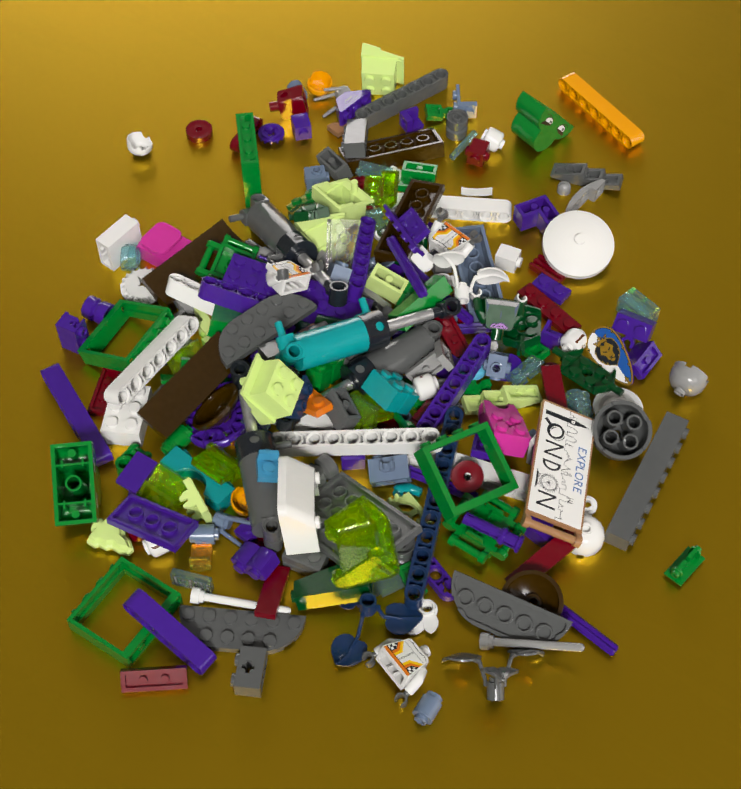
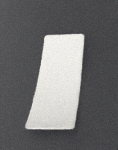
[461,187,493,196]

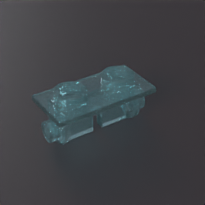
[356,160,393,184]
[365,204,389,237]
[505,355,544,385]

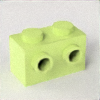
[365,263,409,304]

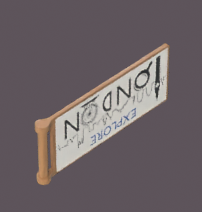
[520,399,594,548]

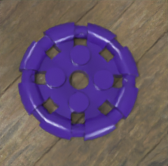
[186,397,246,450]

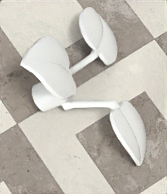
[430,251,509,305]

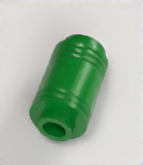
[160,425,193,456]

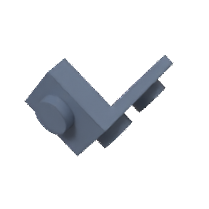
[452,84,477,118]

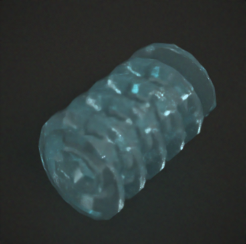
[565,389,593,419]

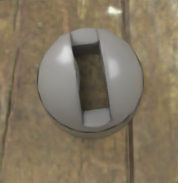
[557,181,571,196]

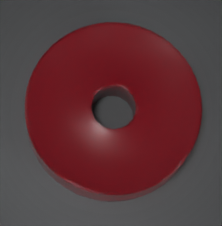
[186,120,213,143]
[451,460,484,493]

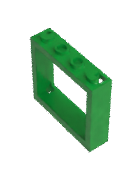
[236,112,262,208]
[77,299,175,372]
[414,421,519,521]
[67,556,183,668]

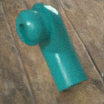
[392,482,423,497]

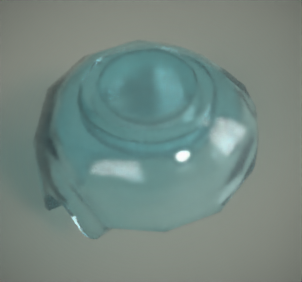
[120,244,142,271]

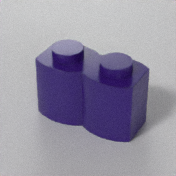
[231,541,280,581]

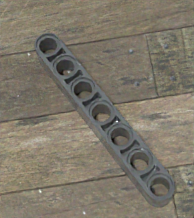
[355,68,448,129]

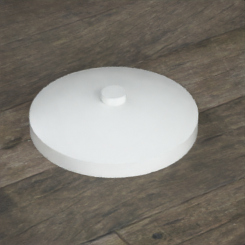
[542,210,614,279]

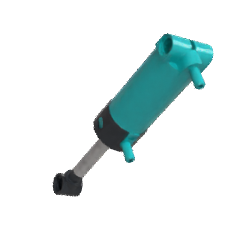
[274,297,462,371]

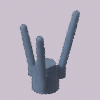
[212,511,250,547]

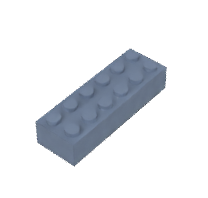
[455,224,503,323]

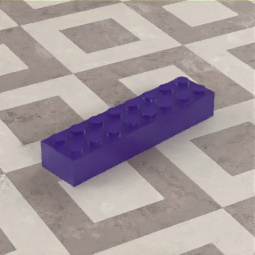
[222,253,374,324]

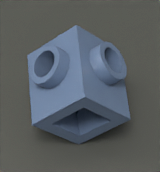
[304,165,330,190]
[483,350,512,381]

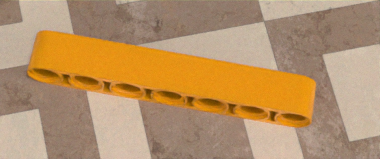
[558,72,644,149]

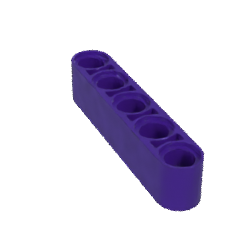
[198,276,269,313]
[123,588,217,675]

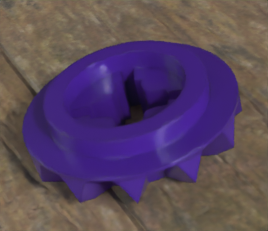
[258,123,285,145]

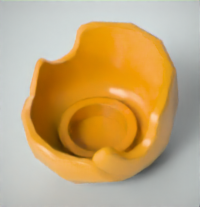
[307,70,332,97]
[230,486,249,516]

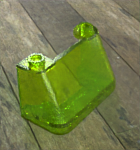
[324,495,400,589]

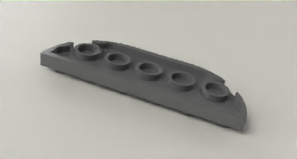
[219,294,317,369]
[451,570,573,641]
[179,605,306,655]

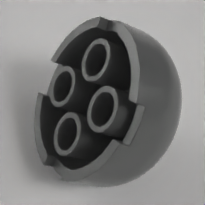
[591,400,652,461]

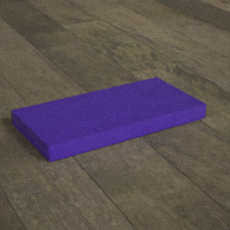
[106,493,199,553]

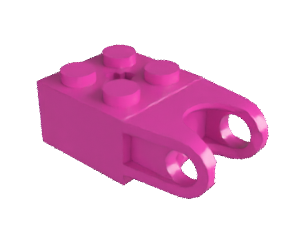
[478,399,532,458]

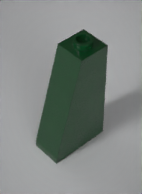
[291,564,373,611]

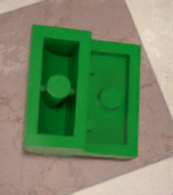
[398,160,438,192]

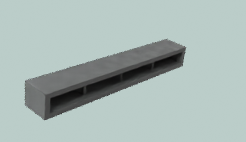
[604,411,690,551]

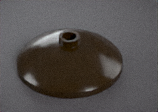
[192,383,239,431]
[502,570,564,616]

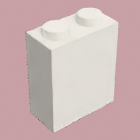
[95,214,142,271]

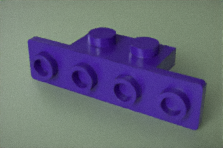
[383,204,431,257]

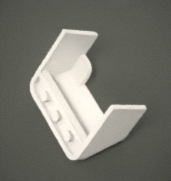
[277,456,321,555]

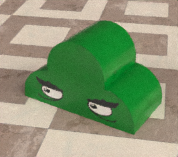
[511,91,574,152]
[50,441,102,527]

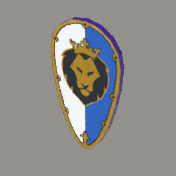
[586,326,634,386]

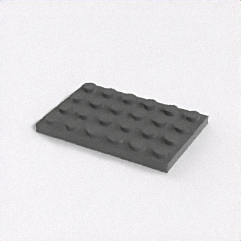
[315,471,423,582]

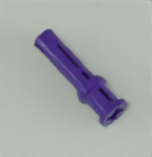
[462,511,525,553]

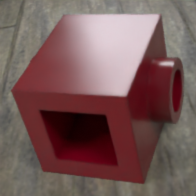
[465,138,490,167]

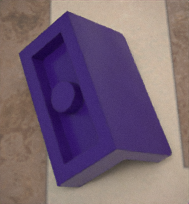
[629,341,662,380]
[116,451,158,496]

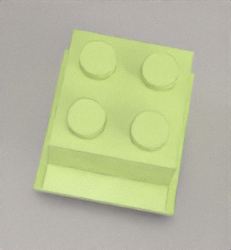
[361,43,404,96]
[312,178,374,230]
[294,212,347,260]
[239,353,304,425]

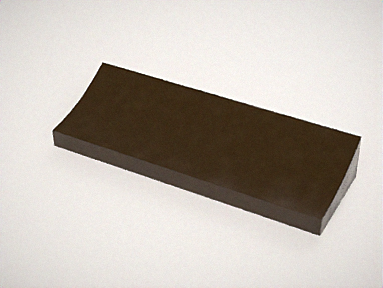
[338,127,445,176]
[374,179,445,264]
[140,219,245,307]
[137,331,246,440]

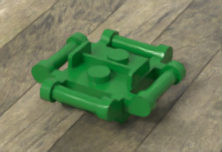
[194,234,267,280]
[442,489,527,564]

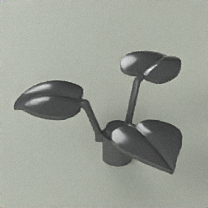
[442,648,545,701]

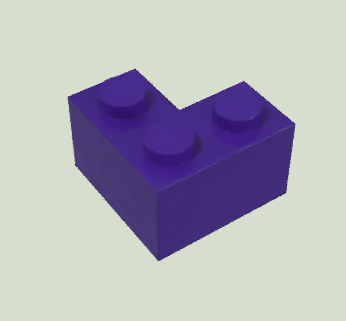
[513,195,560,235]

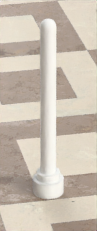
[190,586,291,614]

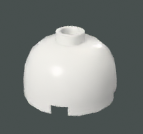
[571,515,605,557]

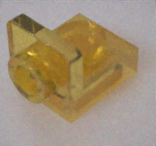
[189,544,213,572]

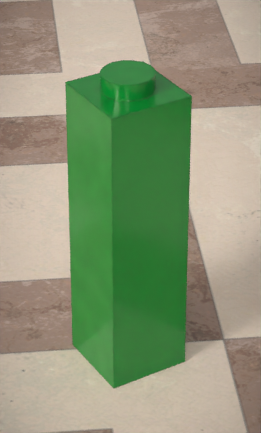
[387,275,453,331]

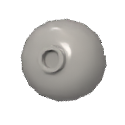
[669,361,709,397]

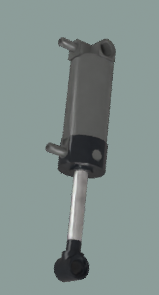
[228,194,348,307]
[276,320,443,432]
[230,360,292,553]

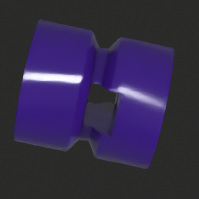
[81,295,114,324]

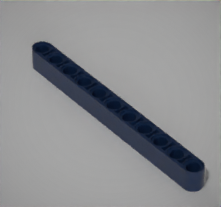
[404,406,463,610]

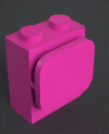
[137,222,192,267]

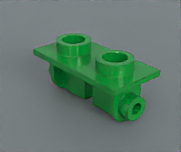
[664,545,705,587]

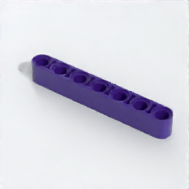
[347,216,376,302]
[416,333,491,441]
[40,363,114,467]

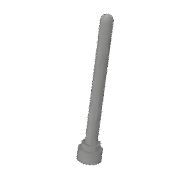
[479,632,585,652]

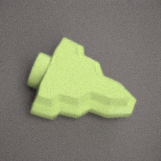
[87,518,134,556]

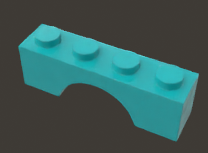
[160,446,235,512]

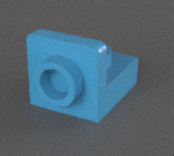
[256,449,279,483]

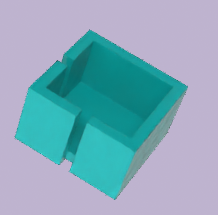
[361,369,420,415]

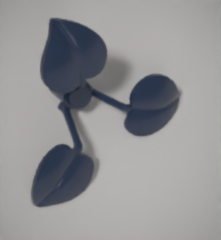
[331,593,423,667]

